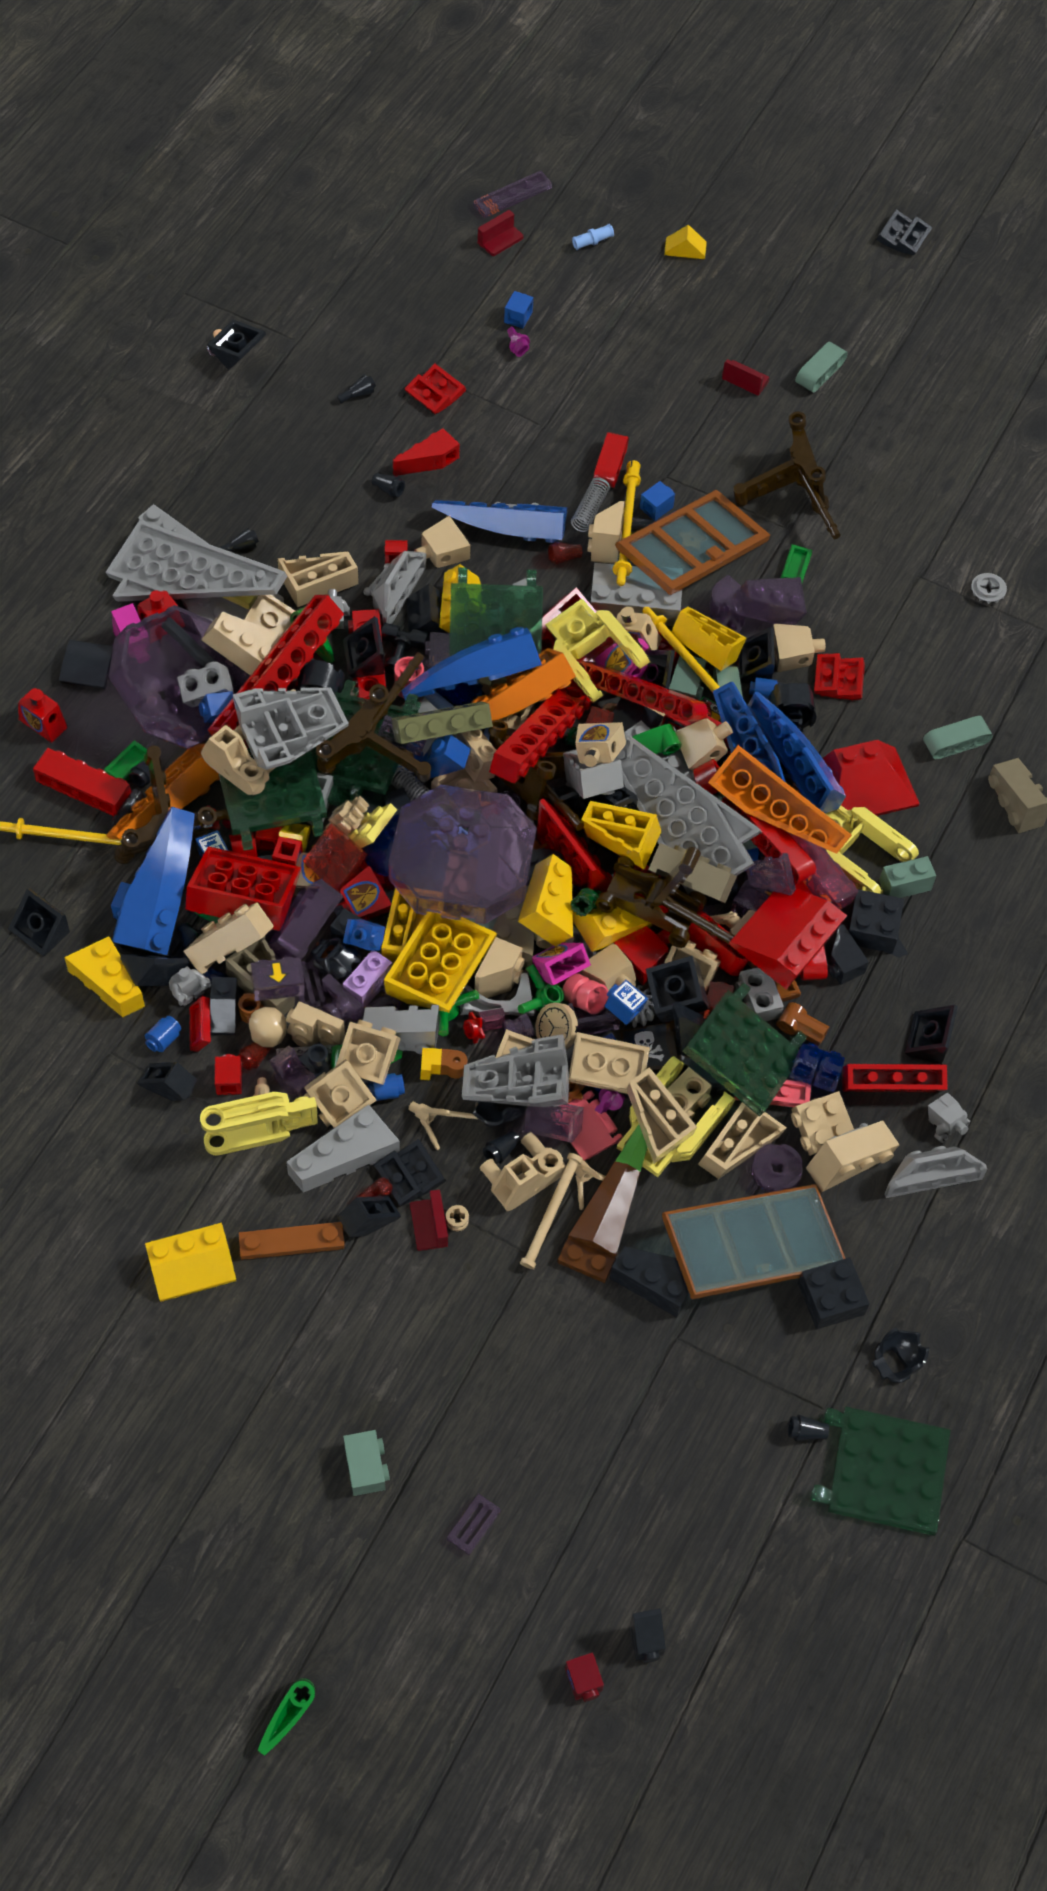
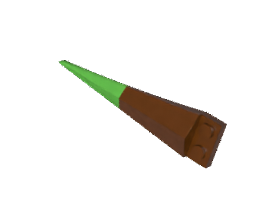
[558,1124,647,1283]

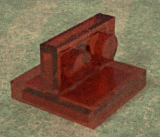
[303,824,368,892]

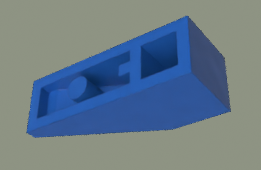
[415,735,470,781]

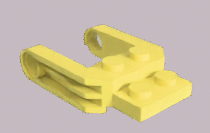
[545,599,650,703]
[816,806,919,894]
[617,1056,735,1177]
[200,1092,318,1156]

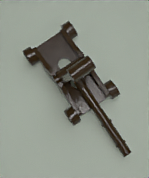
[733,411,841,539]
[316,652,431,782]
[488,720,584,831]
[114,745,266,864]
[595,847,734,948]

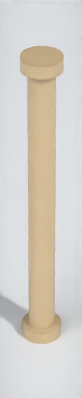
[520,1153,583,1269]

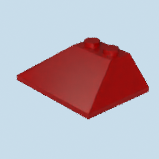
[823,740,920,816]

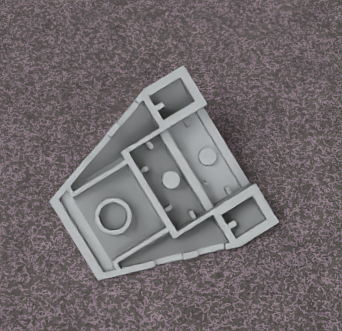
[233,688,348,770]
[462,1034,569,1108]

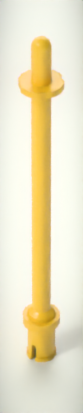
[612,460,641,586]
[642,607,720,692]
[0,818,121,845]

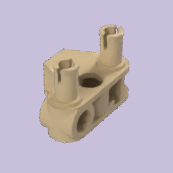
[201,725,276,795]
[480,1132,566,1211]

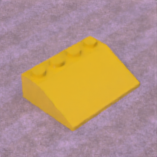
[384,903,497,1013]

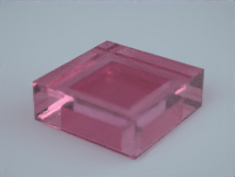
[479,1008,505,1031]

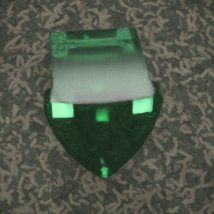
[328,779,363,806]

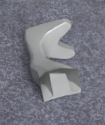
[460,973,534,1018]

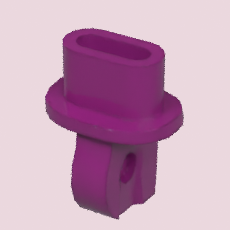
[507,326,530,357]
[595,1089,625,1114]

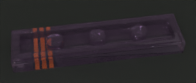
[474,170,552,218]

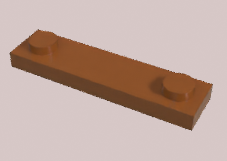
[239,1222,345,1260]

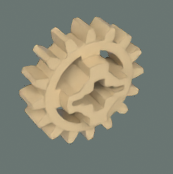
[324,796,369,841]

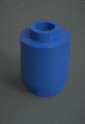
[749,677,778,699]
[145,1016,181,1052]
[367,1073,405,1102]

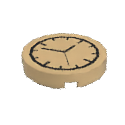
[535,1003,578,1050]

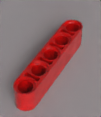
[722,797,816,885]

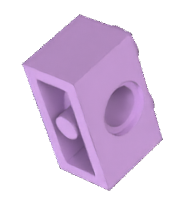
[343,950,392,1010]

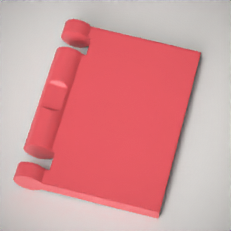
[552,1090,623,1161]

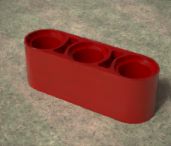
[593,432,629,488]

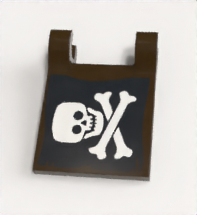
[620,1020,693,1072]

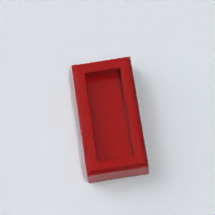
[189,996,211,1052]

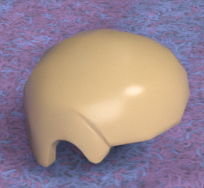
[249,1007,287,1047]

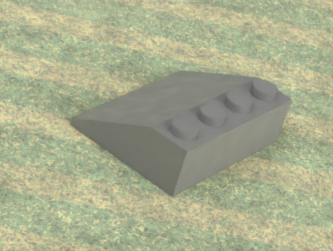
[591,562,682,626]

